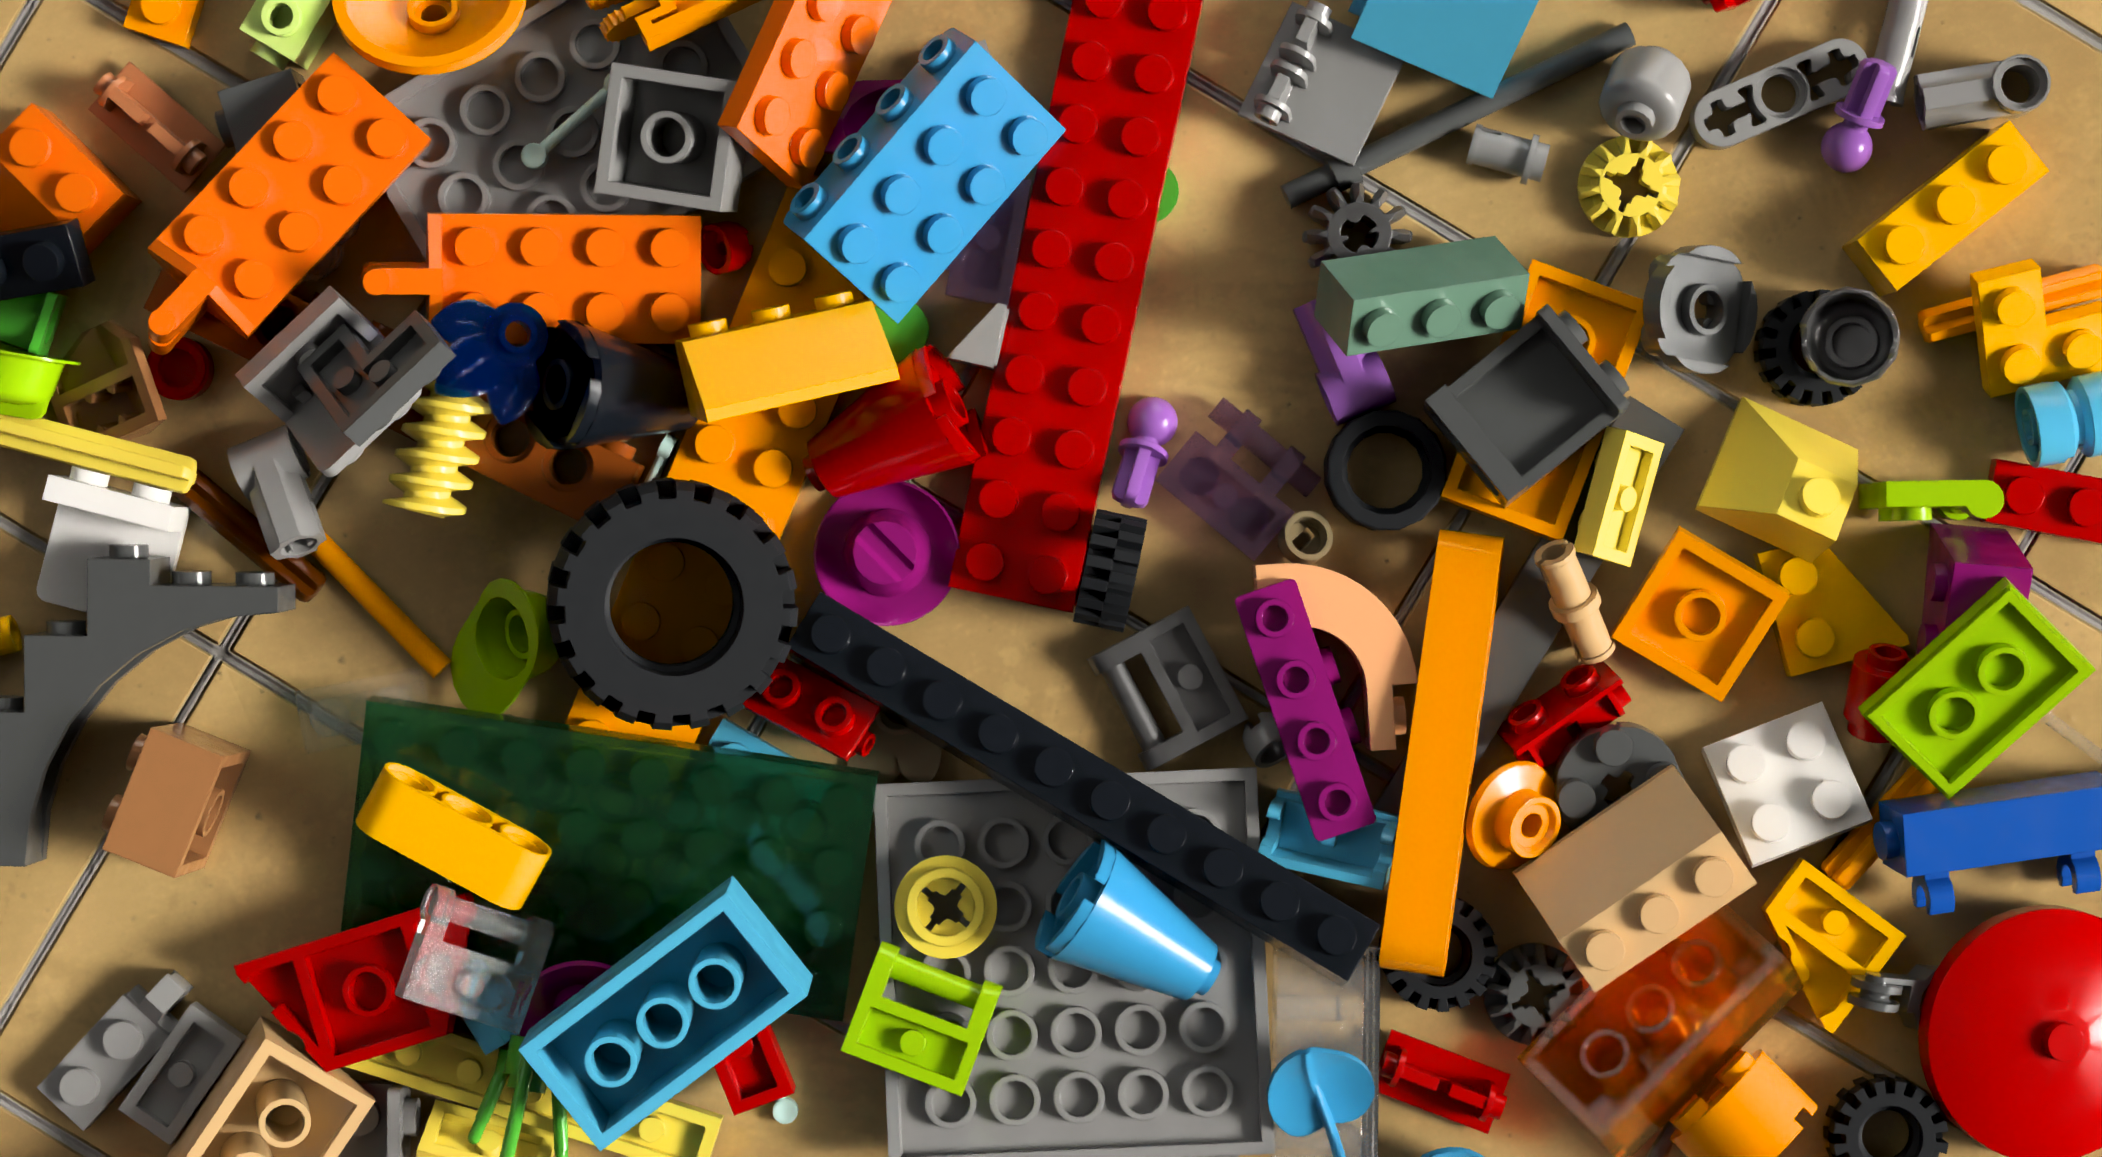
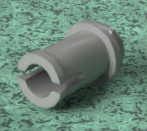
[1466,124,1550,185]

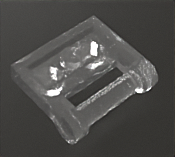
[394,883,554,1035]

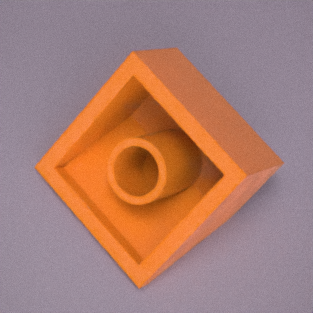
[0,103,142,255]

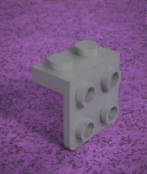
[235,285,422,477]

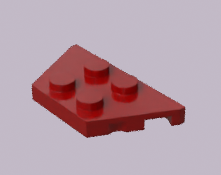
[234,892,474,1072]

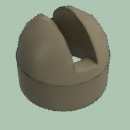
[1278,511,1333,565]

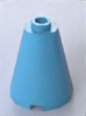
[1035,839,1221,1001]

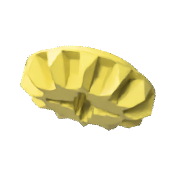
[1577,136,1681,238]
[894,855,997,959]

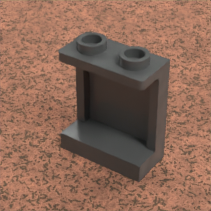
[1423,304,1630,509]

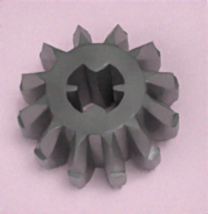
[1302,181,1412,268]

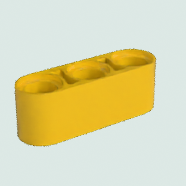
[355,762,552,910]

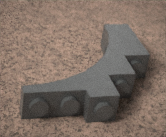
[0,544,296,867]

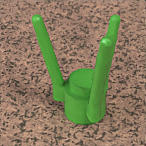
[468,1035,569,1157]

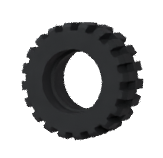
[546,477,798,731]

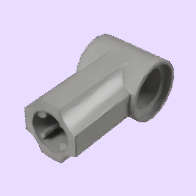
[1913,54,2051,131]
[227,425,327,560]

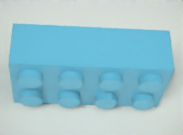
[518,875,813,1151]

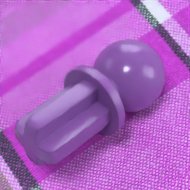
[1821,57,1897,173]
[1111,397,1178,509]

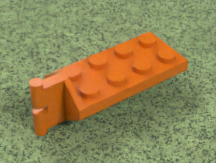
[717,0,892,189]
[147,52,431,355]
[360,212,701,344]

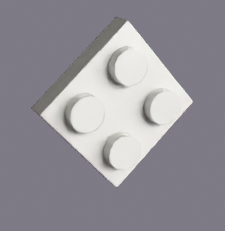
[1701,701,1873,868]

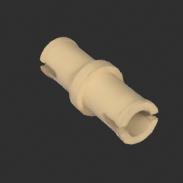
[1534,539,1615,665]

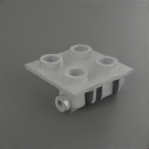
[1238,0,1404,167]

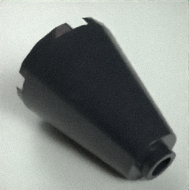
[522,320,698,451]

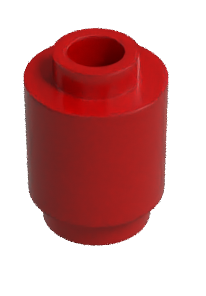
[1843,643,1911,743]

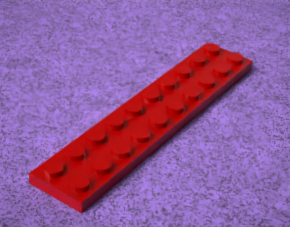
[948,0,1204,613]

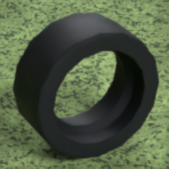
[1324,410,1447,531]

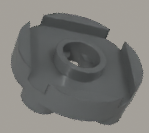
[1641,245,1758,374]
[1553,722,1685,831]

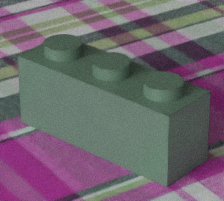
[1314,236,1530,356]

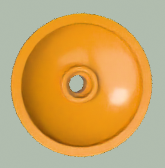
[332,0,526,75]

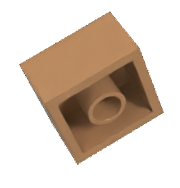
[101,722,251,878]

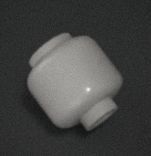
[1599,46,1691,141]

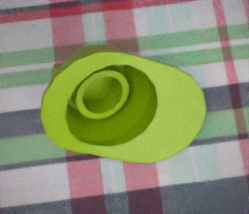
[0,341,81,420]
[451,578,559,718]

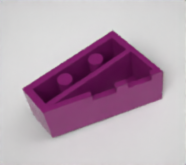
[1916,523,2033,654]

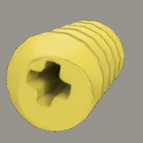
[382,381,493,519]

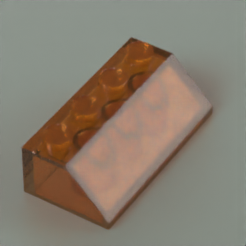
[1517,904,1804,1157]

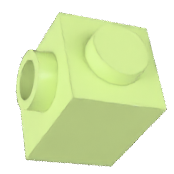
[239,0,336,70]

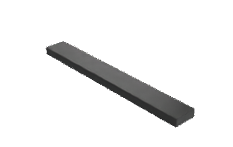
[1373,396,1685,815]

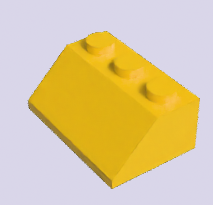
[674,290,900,423]

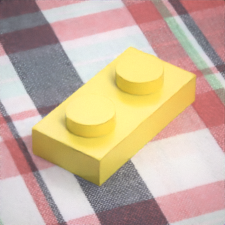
[1574,426,1664,567]
[416,1100,555,1157]

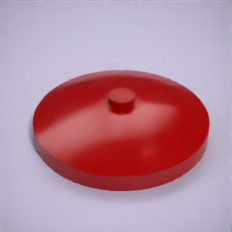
[1918,905,2102,1157]

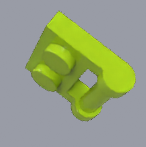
[1859,479,2005,522]
[840,941,1003,1097]

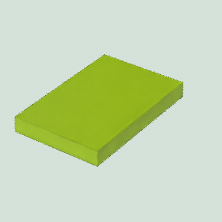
[1858,576,2096,800]

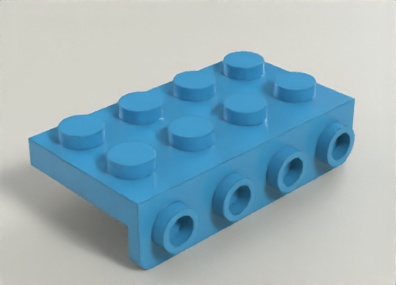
[784,28,1066,324]

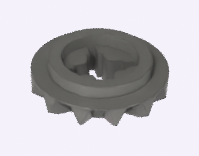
[1483,943,1586,1046]

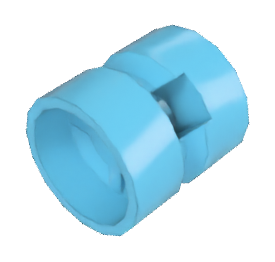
[2015,371,2102,468]

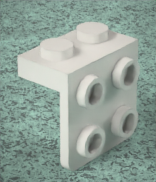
[36,466,191,612]

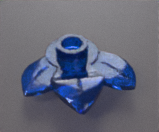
[431,299,548,425]

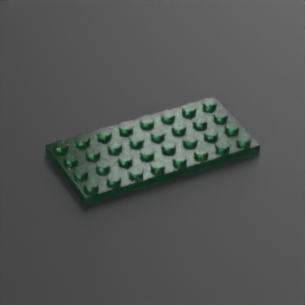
[341,695,879,1022]

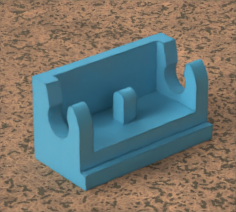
[1258,788,1399,890]

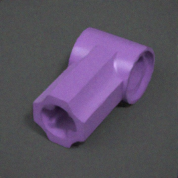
[1293,299,1396,426]

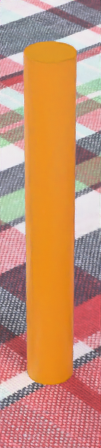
[310,531,452,679]

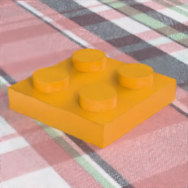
[1611,525,1790,702]

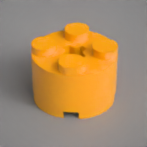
[1668,1048,1818,1157]

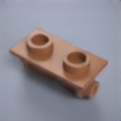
[88,61,226,193]

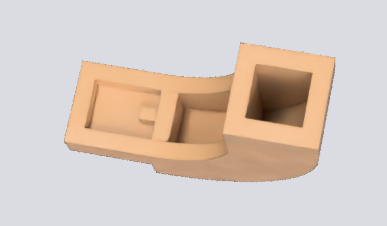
[1252,563,1418,751]

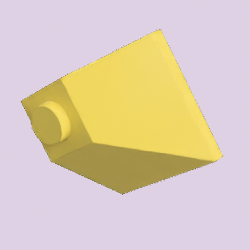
[1695,397,1858,563]

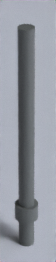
[1280,22,1636,209]

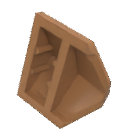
[51,320,167,440]

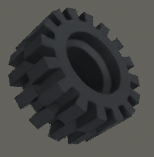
[1753,289,1862,407]
[1073,509,1147,632]
[1378,898,1498,1012]
[1823,1074,1949,1157]

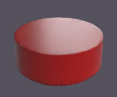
[147,337,214,401]

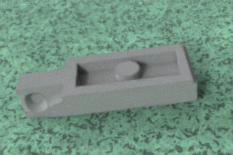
[37,970,194,1131]

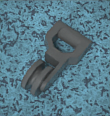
[1847,964,1938,1031]

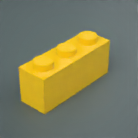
[1841,120,2049,297]

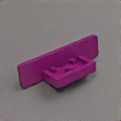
[1235,579,1376,841]

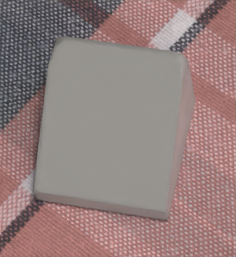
[947,303,1010,371]

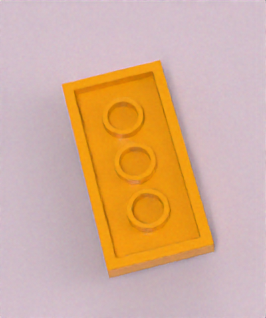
[1440,259,1644,541]

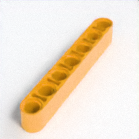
[1379,529,1505,977]

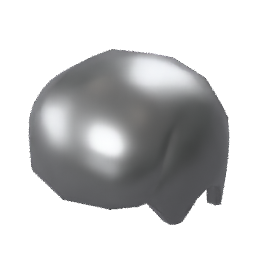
[1800,286,1900,388]

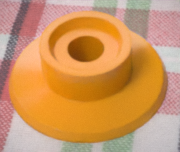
[1466,761,1561,870]

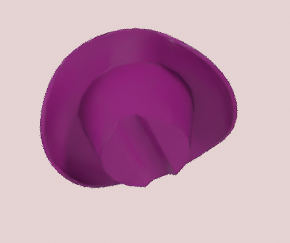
[813,482,959,626]

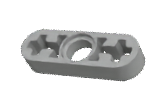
[1689,38,1867,150]

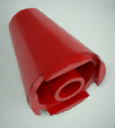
[803,344,988,498]

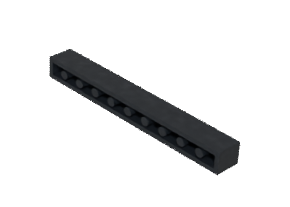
[789,592,1381,986]

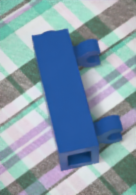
[1873,771,2102,915]

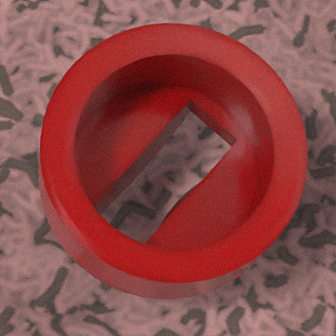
[701,221,754,275]

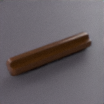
[172,468,327,602]

